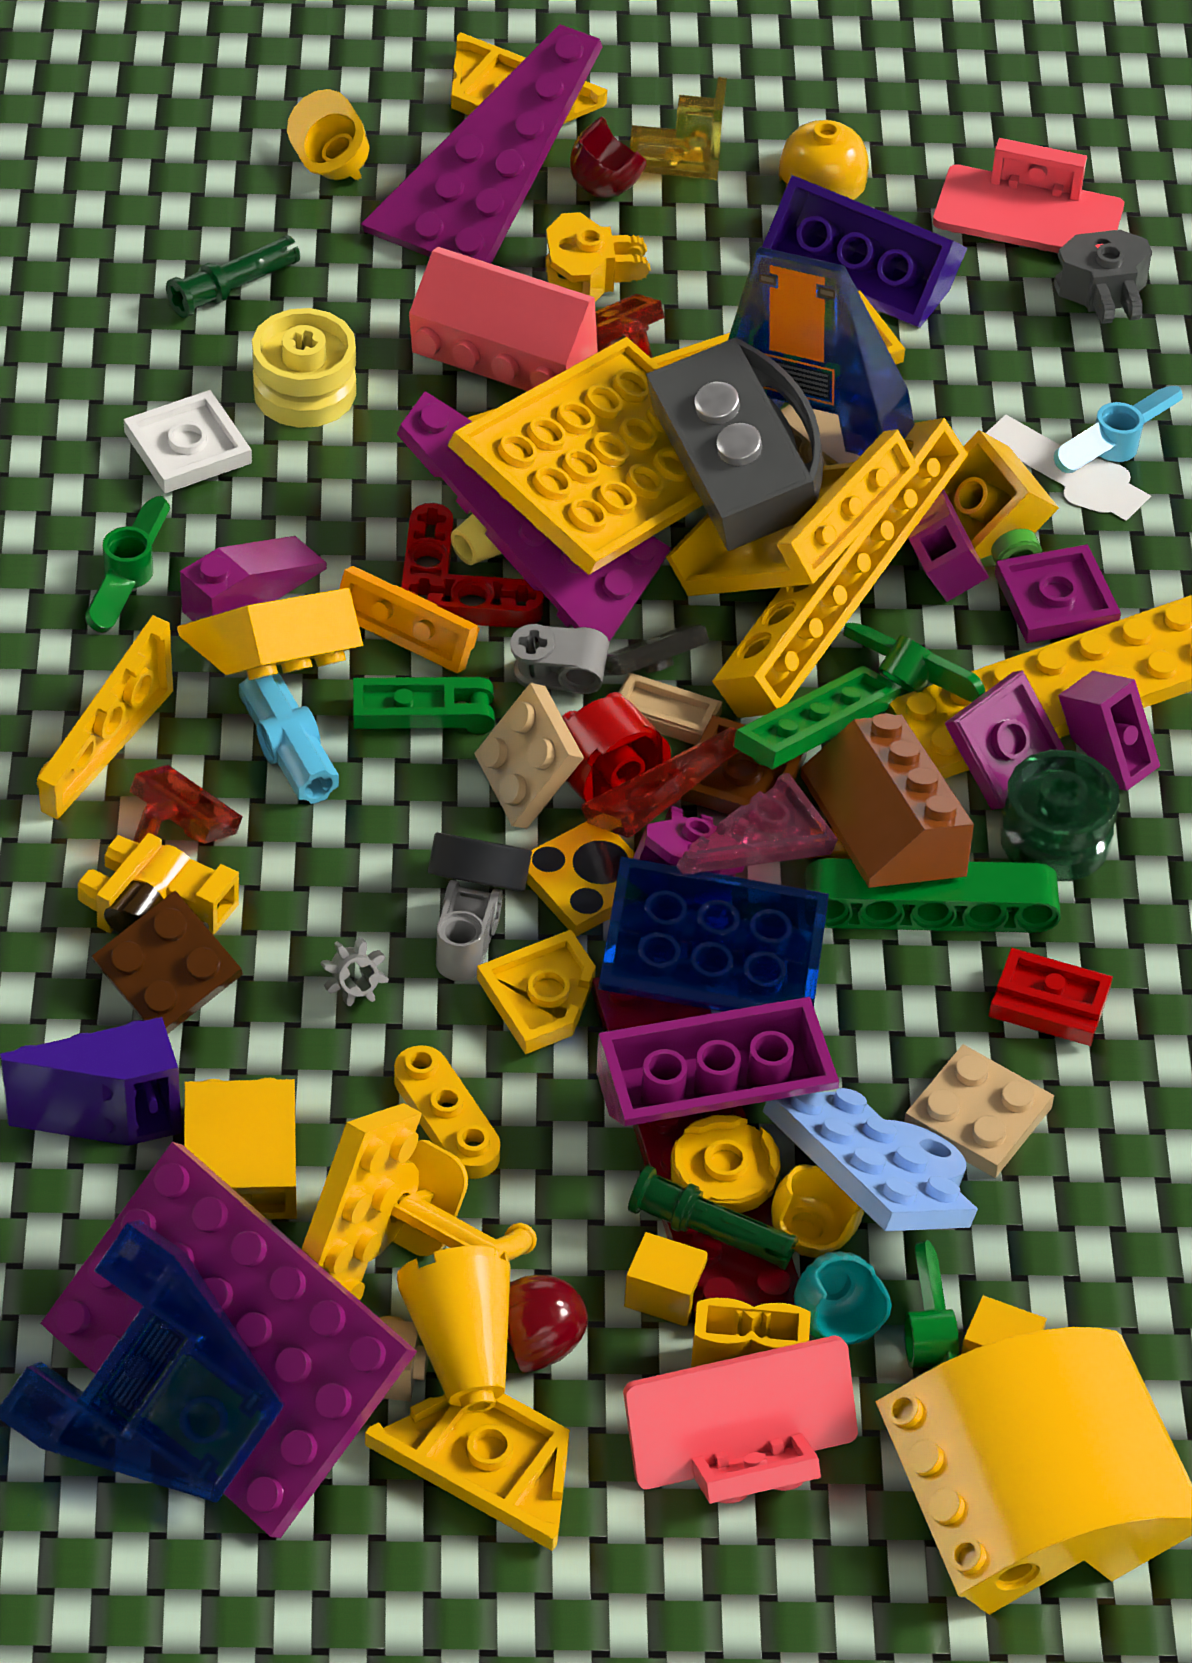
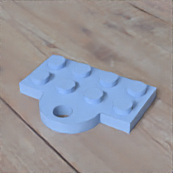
[763,1088,978,1231]

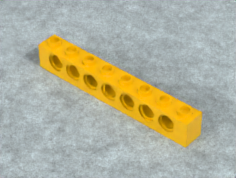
[712,418,968,718]

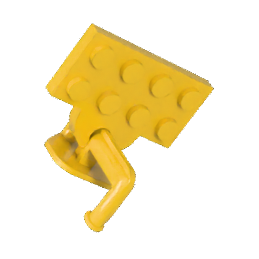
[302,1103,537,1300]

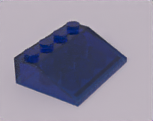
[598,857,829,1012]

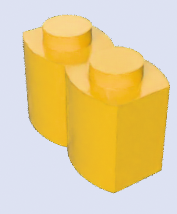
[691,1298,811,1368]

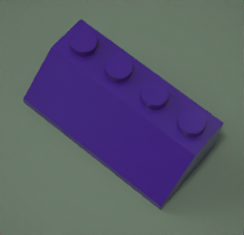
[757,175,967,328]

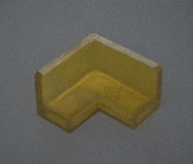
[630,77,727,180]

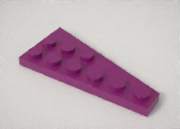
[361,24,603,264]
[397,391,672,642]

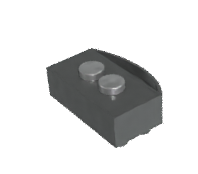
[646,338,823,551]

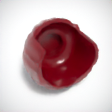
[570,116,647,198]
[507,1275,588,1373]

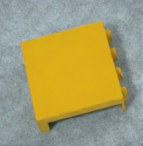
[666,429,920,596]

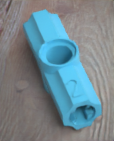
[239,672,339,804]

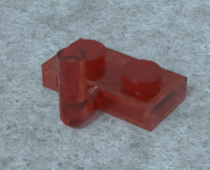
[595,293,665,358]
[130,765,243,844]

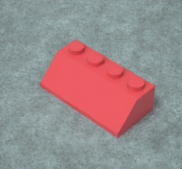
[409,247,598,391]

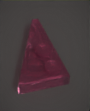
[677,773,838,874]

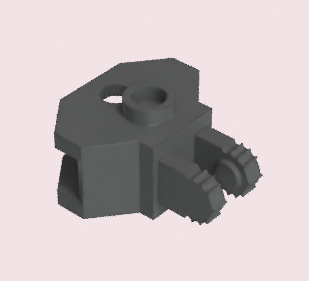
[1054,230,1152,324]

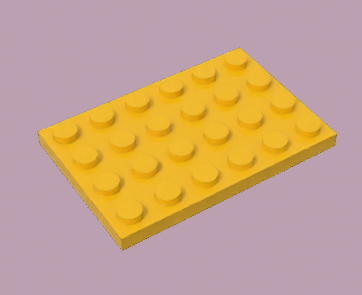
[447,337,703,575]

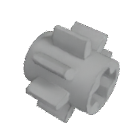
[321,937,389,1006]

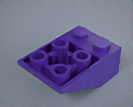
[0,1017,182,1146]

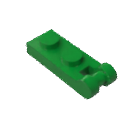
[353,677,495,734]

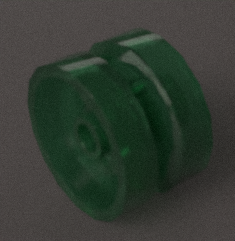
[1000,750,1120,882]

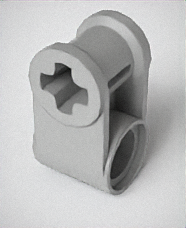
[510,624,610,694]
[436,880,503,981]

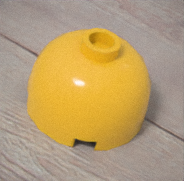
[778,120,869,200]

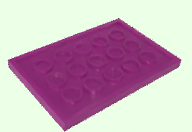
[40,1142,417,1538]

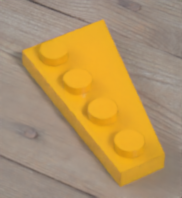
[37,615,173,820]

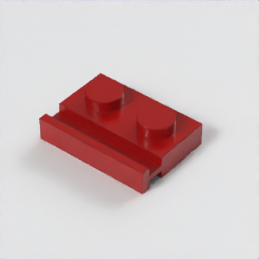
[989,947,1113,1046]

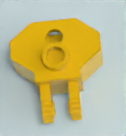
[545,212,651,302]

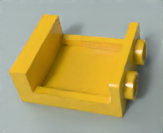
[184,1078,297,1219]

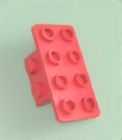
[933,138,1124,253]
[623,1335,858,1504]

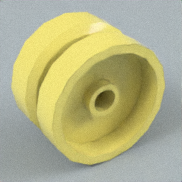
[252,308,356,428]

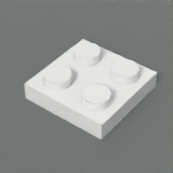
[124,390,252,493]

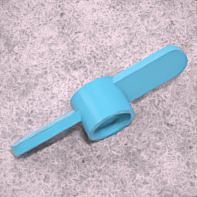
[1054,386,1183,473]

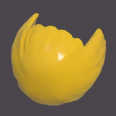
[771,1164,864,1258]

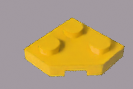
[477,929,596,1055]

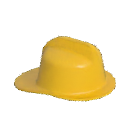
[287,89,370,181]

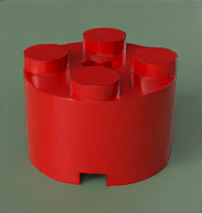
[562,692,671,815]

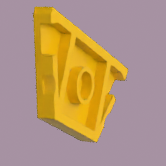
[451,32,608,124]
[365,1394,570,1551]

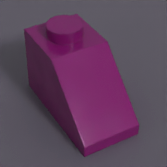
[1058,671,1161,791]

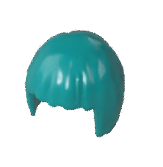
[794,1251,892,1345]

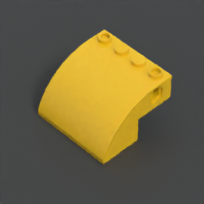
[875,1327,1192,1615]

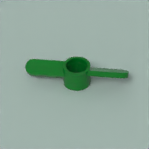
[85,496,170,633]
[843,623,985,702]
[904,1240,959,1370]

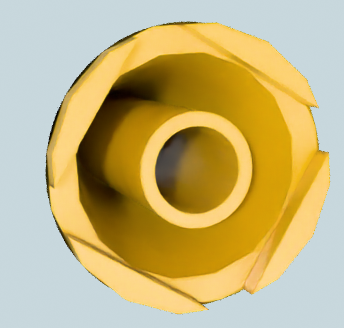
[397,1245,511,1413]

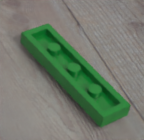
[733,665,902,770]

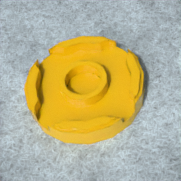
[671,1115,781,1213]

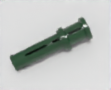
[166,235,300,318]
[628,1165,798,1270]

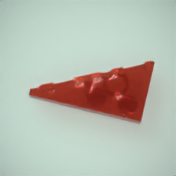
[580,727,739,838]

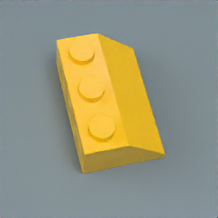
[177,588,364,680]

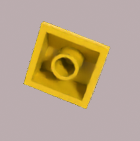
[944,430,1059,559]

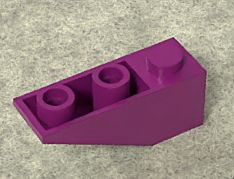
[908,489,989,602]

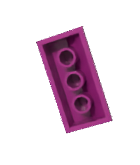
[596,997,839,1126]

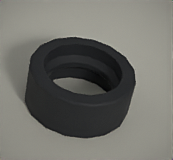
[428,832,532,891]

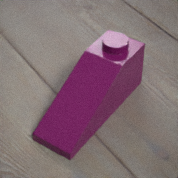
[180,536,327,621]

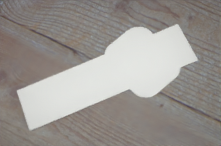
[986,415,1151,521]

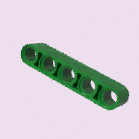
[804,858,1061,933]

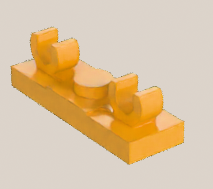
[339,566,480,674]

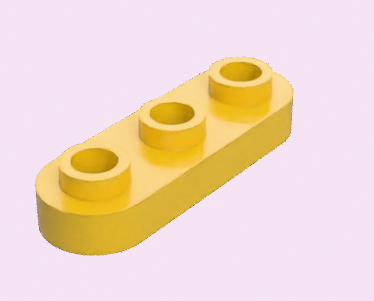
[394,1045,500,1179]

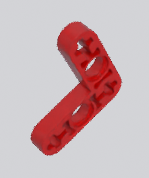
[401,503,544,628]

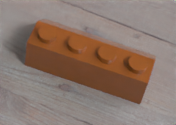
[800,713,974,888]

